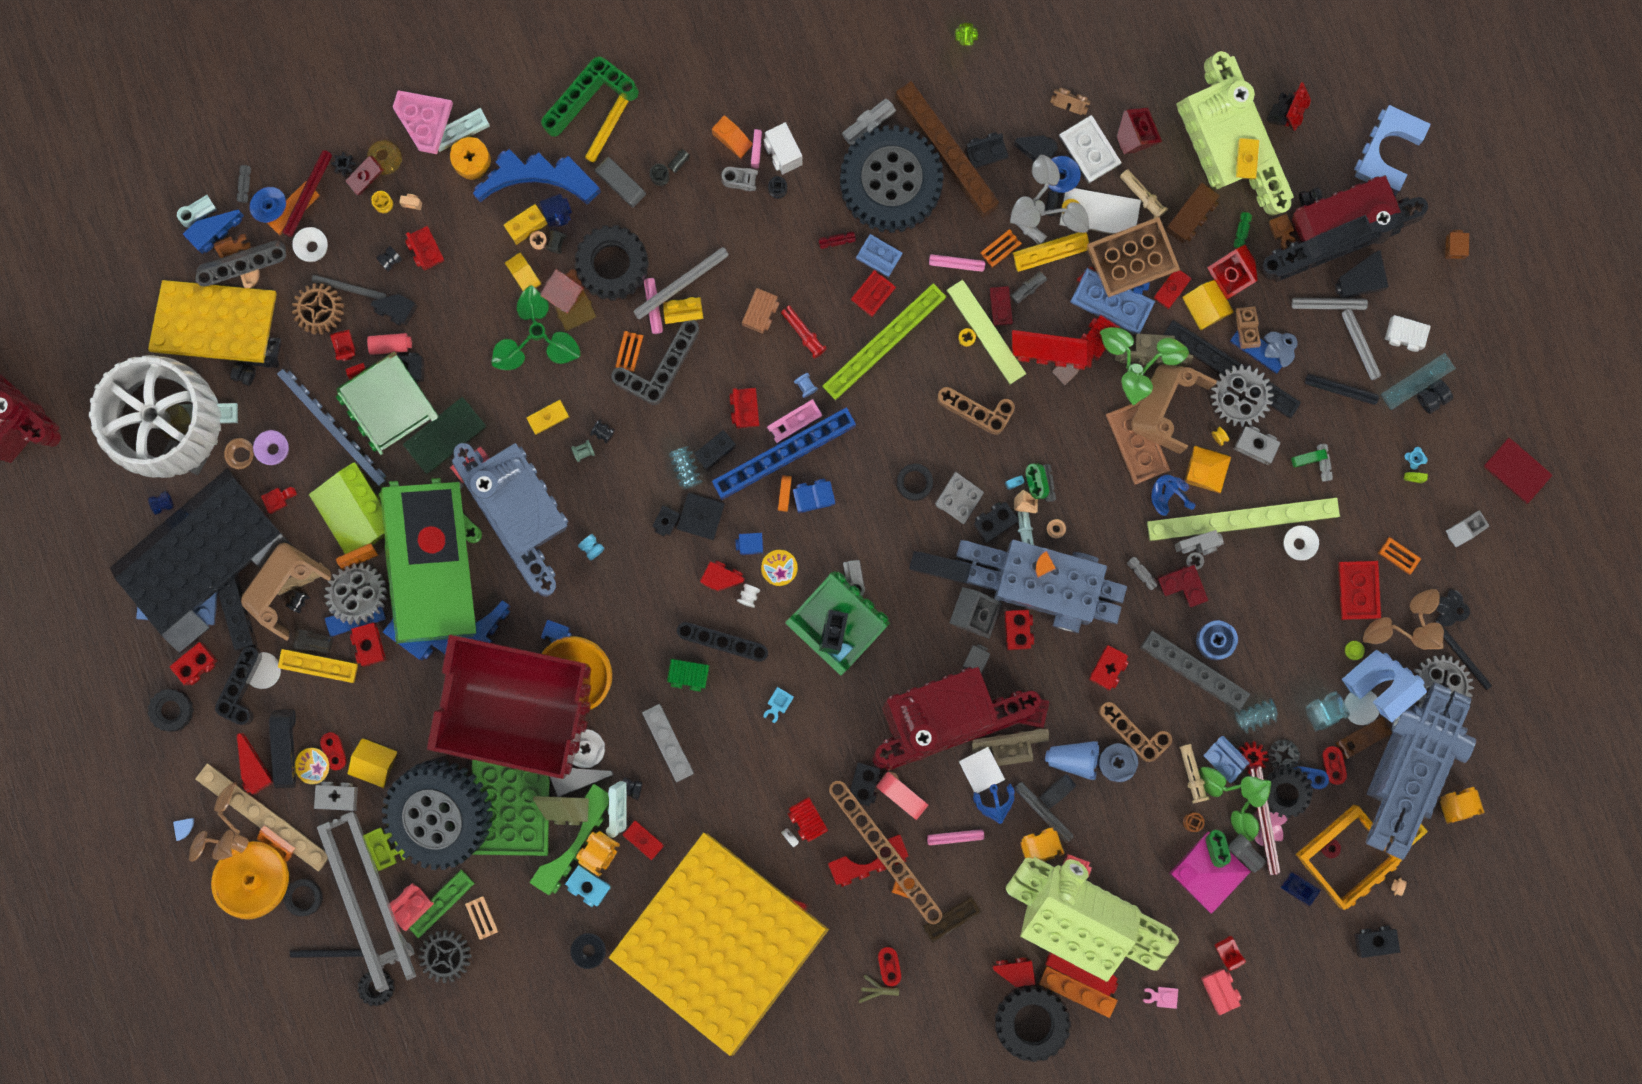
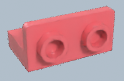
[390,883,434,931]

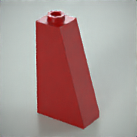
[1044,952,1119,996]

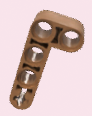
[937,387,1015,435]
[1098,702,1172,762]

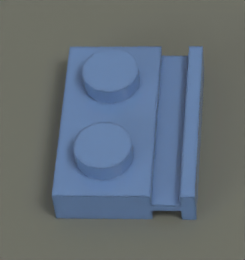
[856,234,903,278]
[1204,736,1250,784]

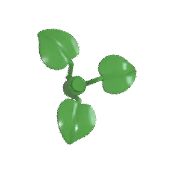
[1100,327,1189,405]
[1199,767,1271,841]

